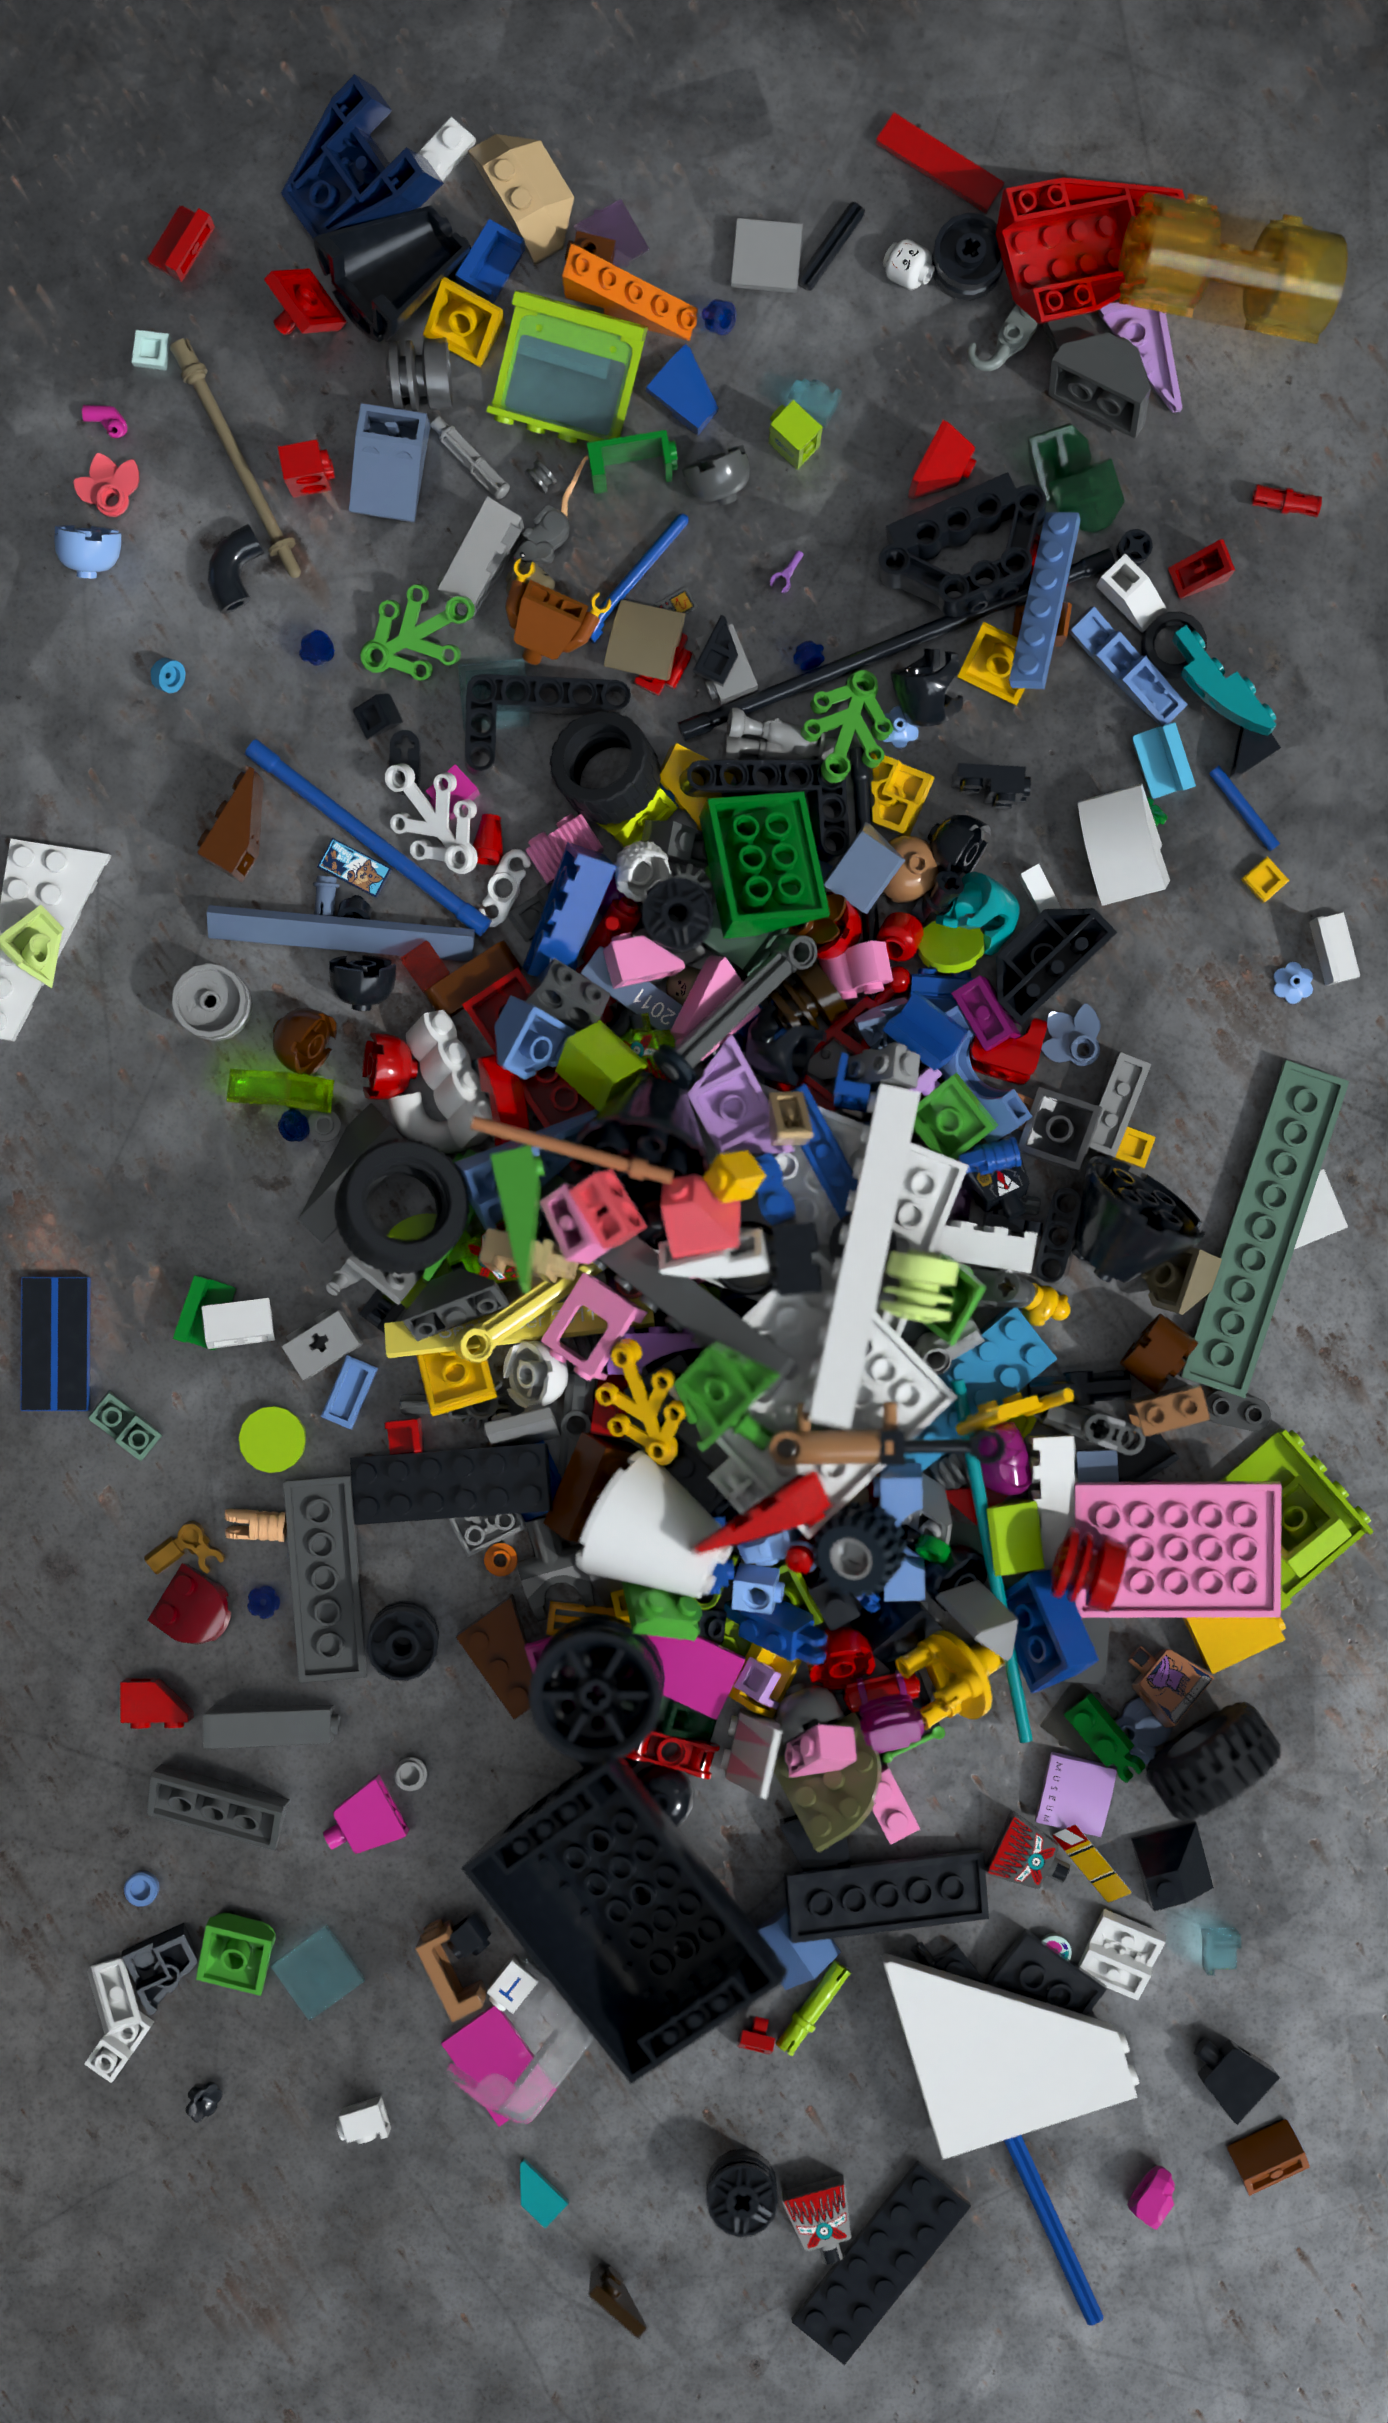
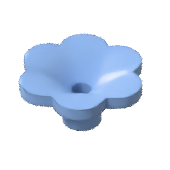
[880,706,919,749]
[1273,962,1313,1004]

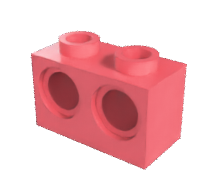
[569,1169,647,1250]

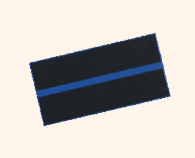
[21,1277,91,1411]

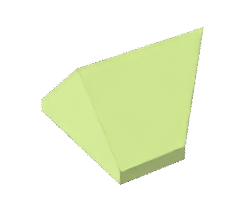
[0,905,64,988]

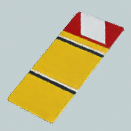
[1052,1825,1132,1902]

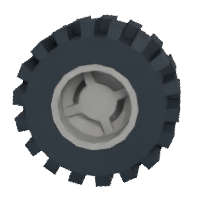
[812,1502,907,1597]

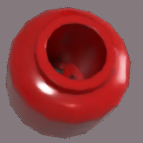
[876,912,924,962]

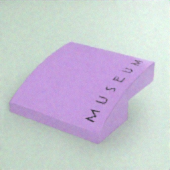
[1035,1752,1117,1837]

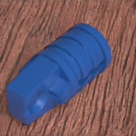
[958,1137,1021,1175]

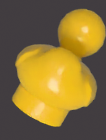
[1022,1283,1071,1326]

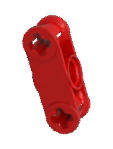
[625,1727,720,1779]

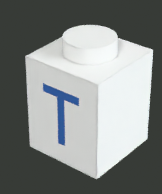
[487,1954,540,2014]

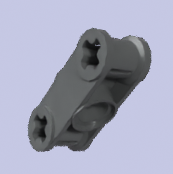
[972,1269,1035,1308]

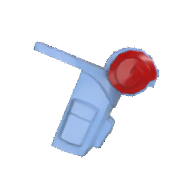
[737,1527,820,1574]

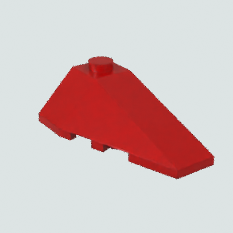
[690,1470,831,1555]

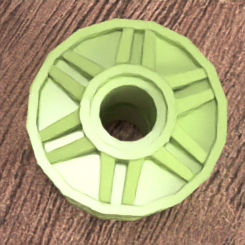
[879,1249,959,1323]

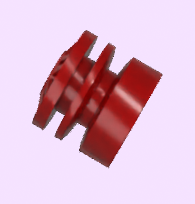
[1051,1527,1128,1613]

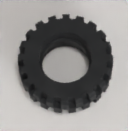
[1146,1702,1281,1821]

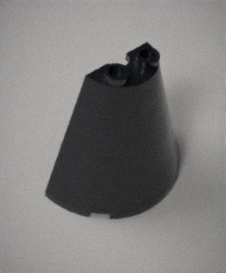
[313,205,471,342]

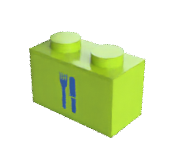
[769,400,823,470]

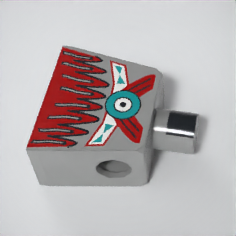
[782,2174,851,2264]

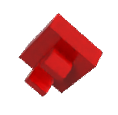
[737,2016,776,2055]

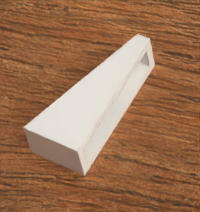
[1018,864,1062,914]

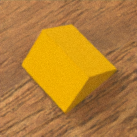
[423,277,506,367]
[957,622,1025,706]

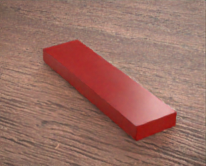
[875,112,1005,214]

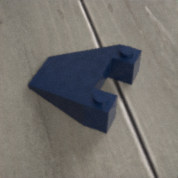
[281,74,444,239]

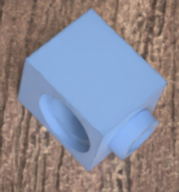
[732,1563,784,1615]

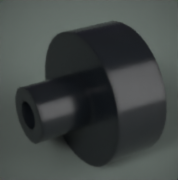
[337,895,372,920]

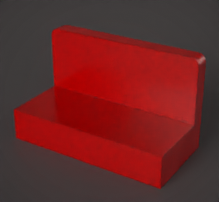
[148,205,215,283]

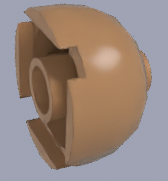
[882,836,940,903]

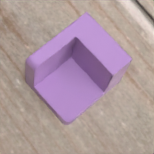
[734,1657,781,1710]

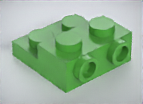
[912,1073,999,1160]

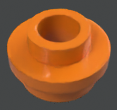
[484,1543,518,1577]

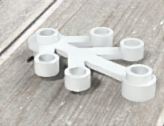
[385,763,478,874]

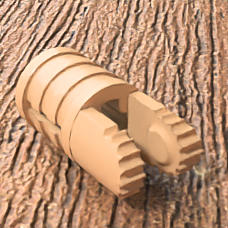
[225,1509,287,1542]

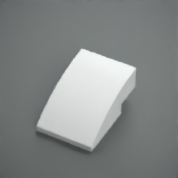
[1078,784,1170,906]

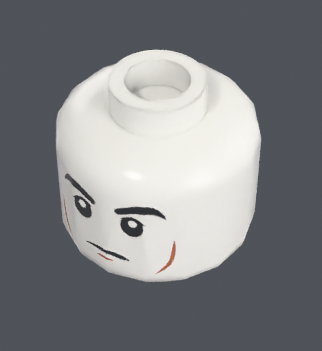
[883,239,934,290]

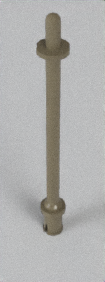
[170,338,301,578]

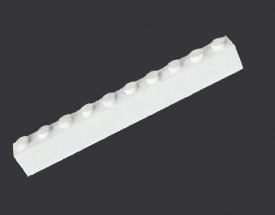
[803,1084,921,1430]

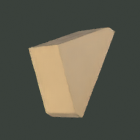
[768,1092,813,1146]

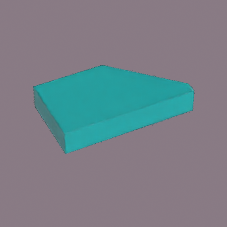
[520,2158,569,2228]

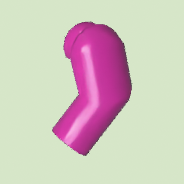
[82,405,127,439]

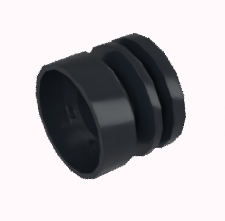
[706,2149,778,2237]

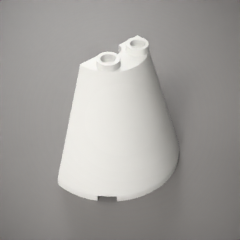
[576,1450,733,1598]

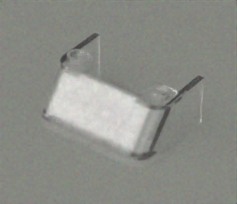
[444,1956,595,2124]

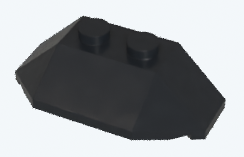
[996,908,1117,1026]

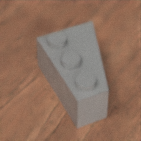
[436,496,525,618]

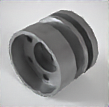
[386,337,453,412]

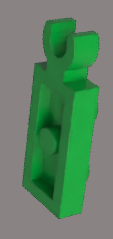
[1063,1693,1146,1783]

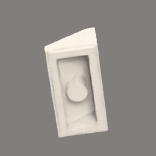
[87,1957,142,2036]

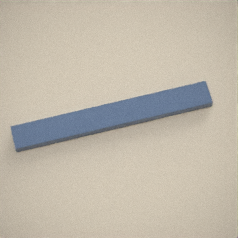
[207,905,475,962]

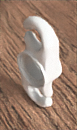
[478,849,531,927]

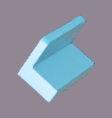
[1131,722,1196,799]

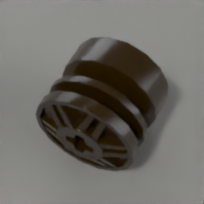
[766,961,849,1042]

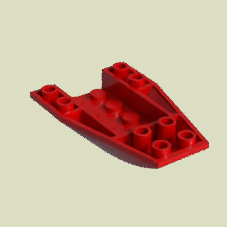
[996,177,1200,324]

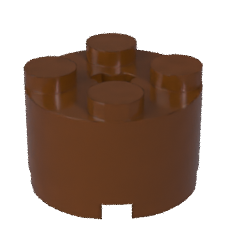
[1119,1313,1199,1394]

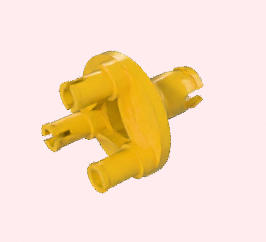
[896,1630,1005,1730]

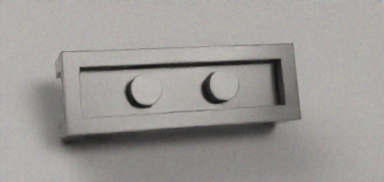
[1089,1052,1151,1158]

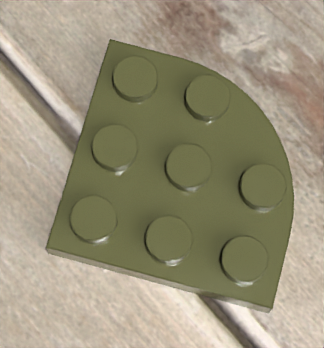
[773,1712,882,1853]

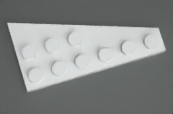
[0,839,111,1041]

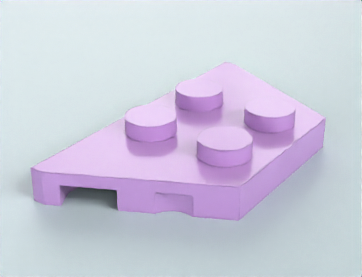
[687,1035,794,1154]

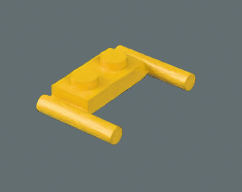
[956,1388,1074,1436]

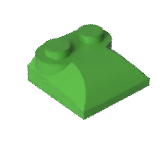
[922,1253,986,1346]
[622,1581,702,1641]
[196,1913,276,1996]

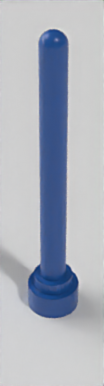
[588,513,689,643]

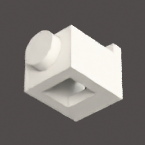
[336,2096,391,2144]

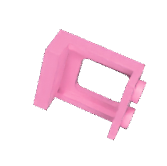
[541,1272,648,1381]

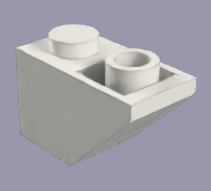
[1096,554,1167,633]

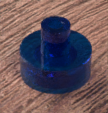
[702,299,737,335]
[299,630,334,666]

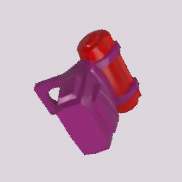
[843,1669,924,1753]

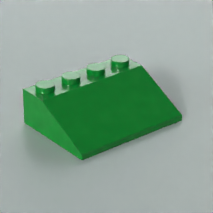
[699,792,830,939]

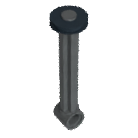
[652,934,817,1089]

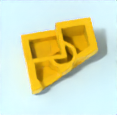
[660,743,734,831]
[870,753,935,836]

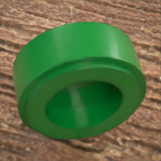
[915,1535,951,1562]

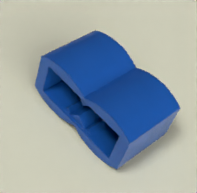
[754,1153,796,1226]

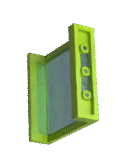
[486,290,648,443]

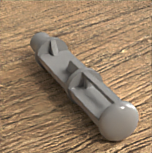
[430,416,510,500]

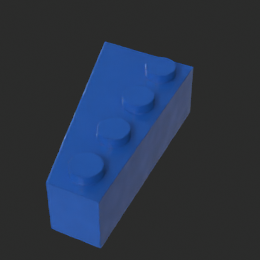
[523,842,617,977]

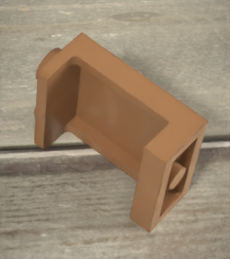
[1124,1384,1210,1436]
[415,1919,487,2022]

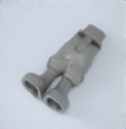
[722,708,837,760]

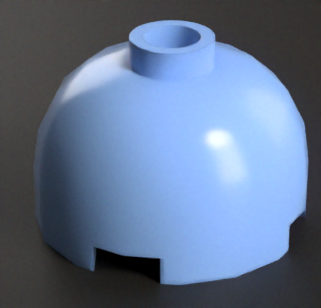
[54,525,122,578]

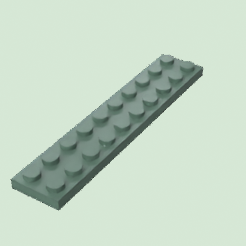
[1179,1060,1349,1398]

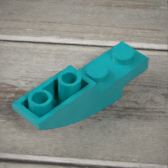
[1172,625,1277,736]

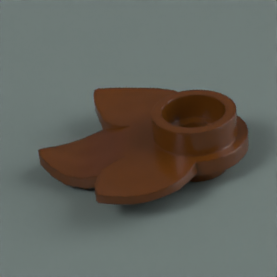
[788,894,846,944]

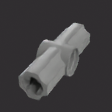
[912,1318,985,1375]

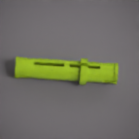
[775,1960,852,2056]

